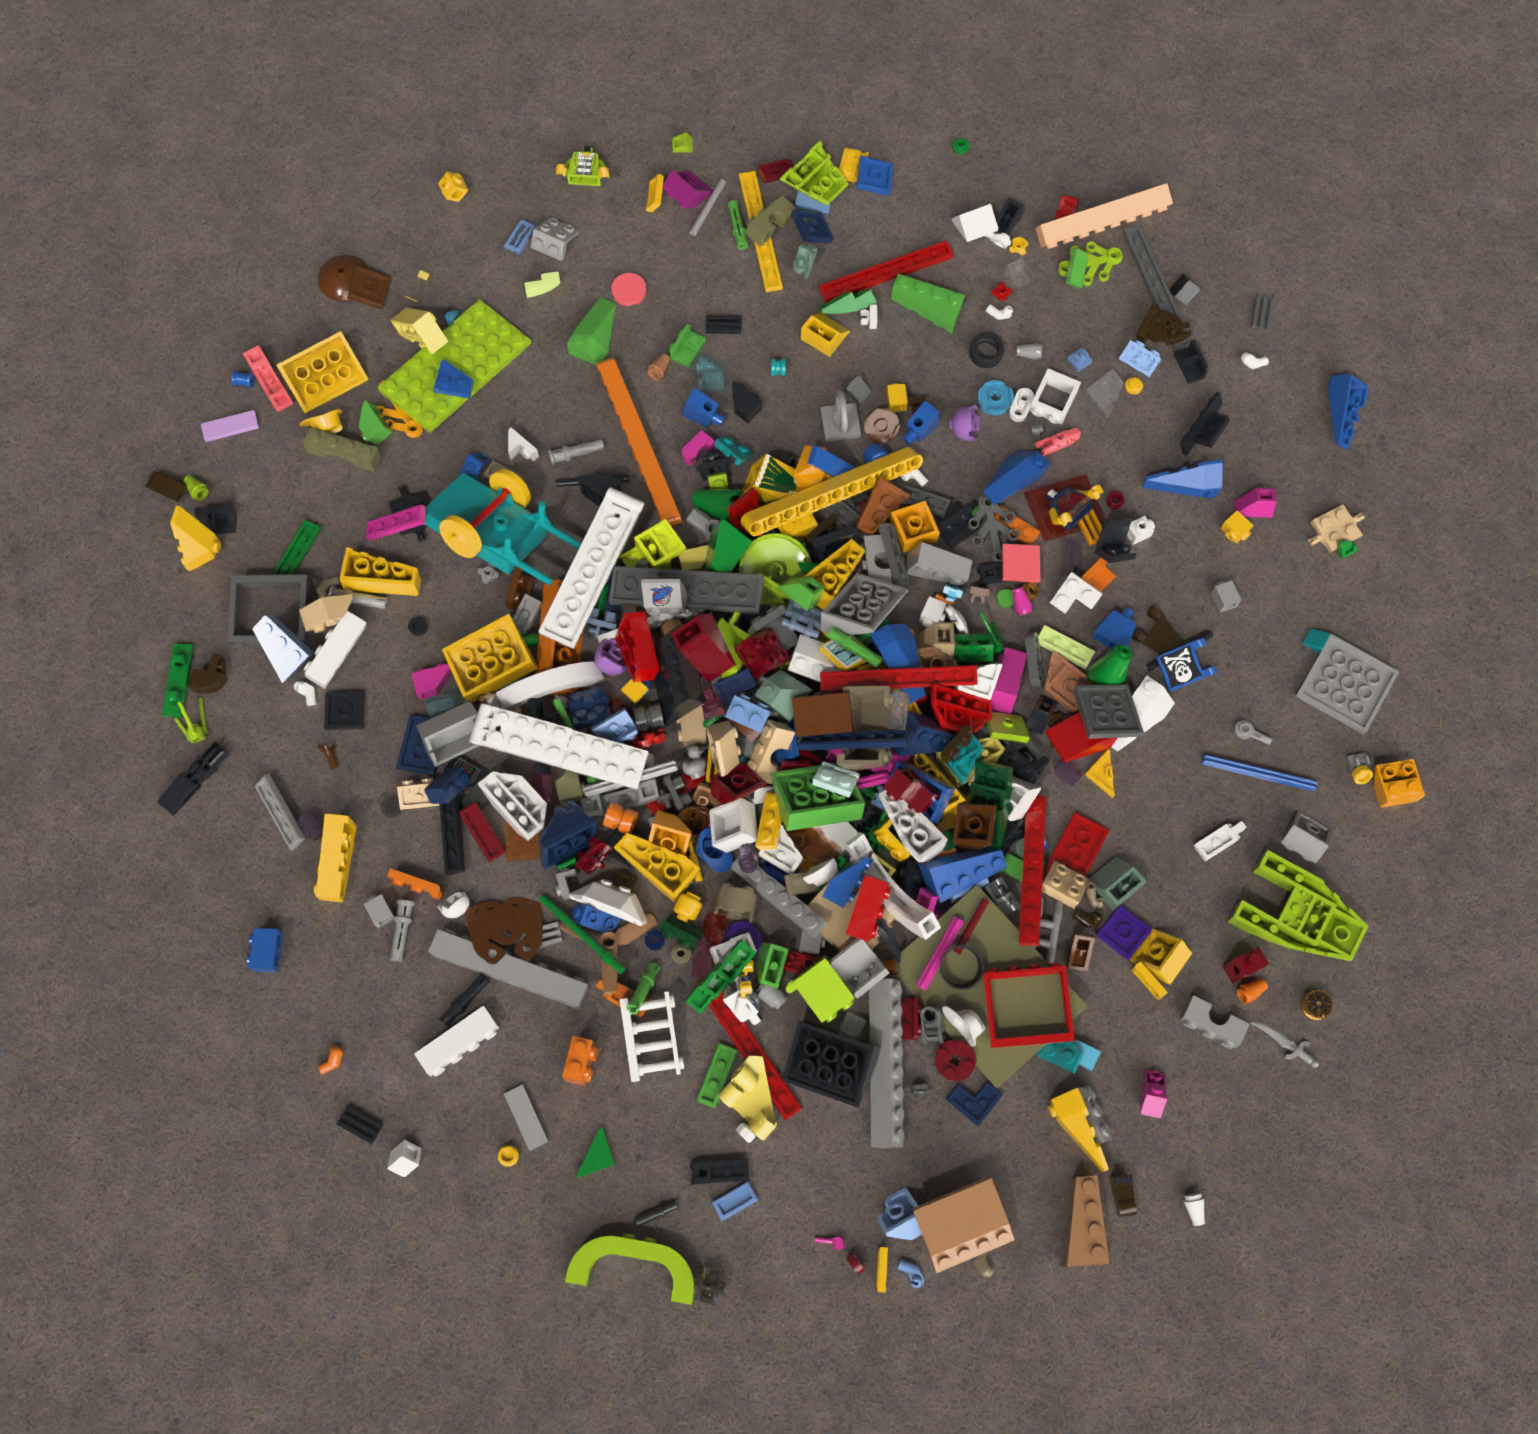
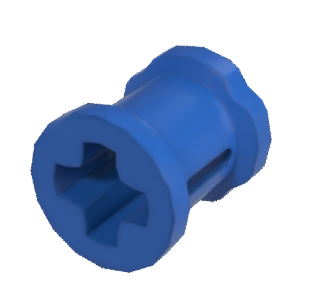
[232,370,255,388]

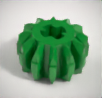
[863,820,896,853]

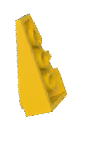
[170,506,221,571]
[614,833,700,903]
[1048,1088,1109,1173]

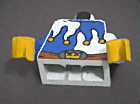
[723,960,763,1025]

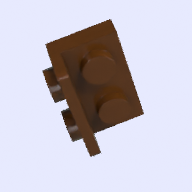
[505,566,534,611]

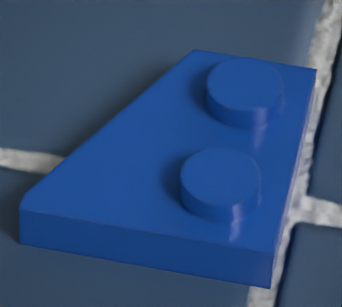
[433,360,474,399]

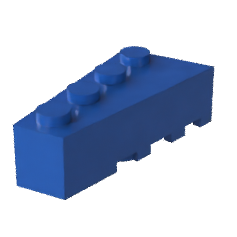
[918,846,1007,903]

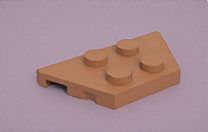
[1044,651,1091,714]

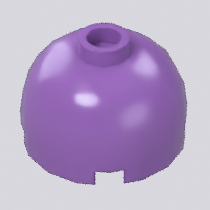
[949,405,980,441]
[594,638,627,676]

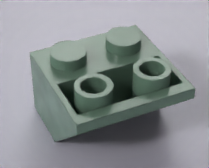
[1089,857,1147,911]

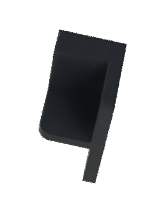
[1174,340,1209,384]
[194,506,237,534]

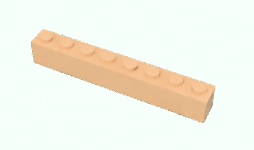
[1035,184,1173,249]

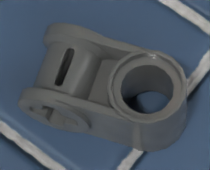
[920,1003,945,1044]

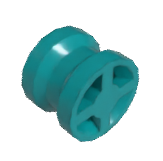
[771,358,786,376]

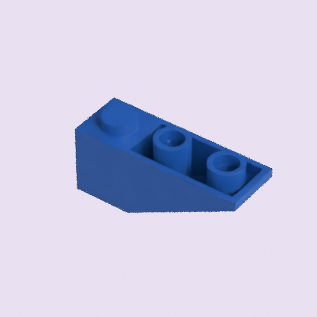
[822,851,874,908]

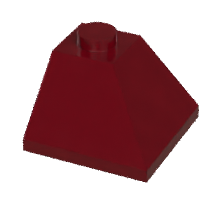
[710,762,767,805]

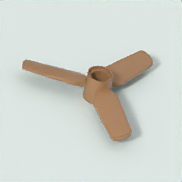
[560,913,657,995]

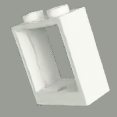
[1029,369,1081,425]

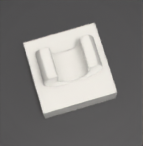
[860,305,877,329]

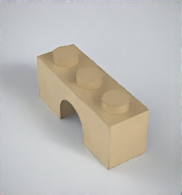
[747,720,796,784]

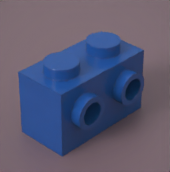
[247,928,283,973]

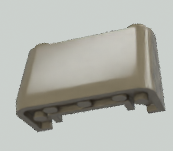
[837,686,896,770]

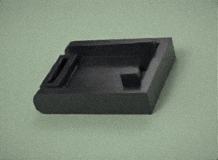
[811,526,856,564]

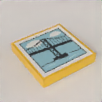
[819,635,866,671]

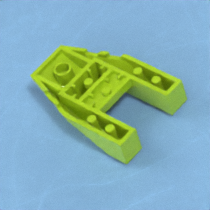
[1227,850,1368,961]

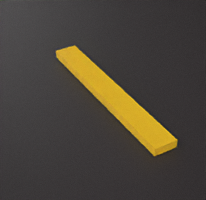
[739,171,783,292]

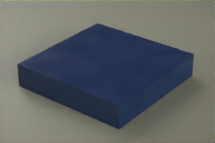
[791,209,834,244]

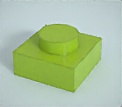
[707,472,729,489]

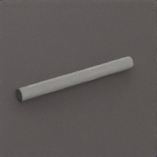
[689,179,726,236]

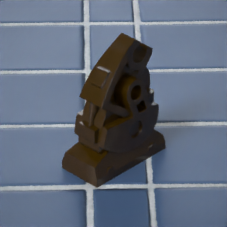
[1136,304,1192,345]

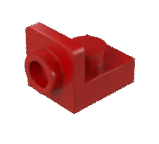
[1054,195,1078,220]

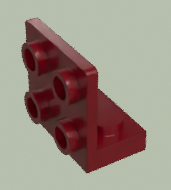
[734,628,791,681]

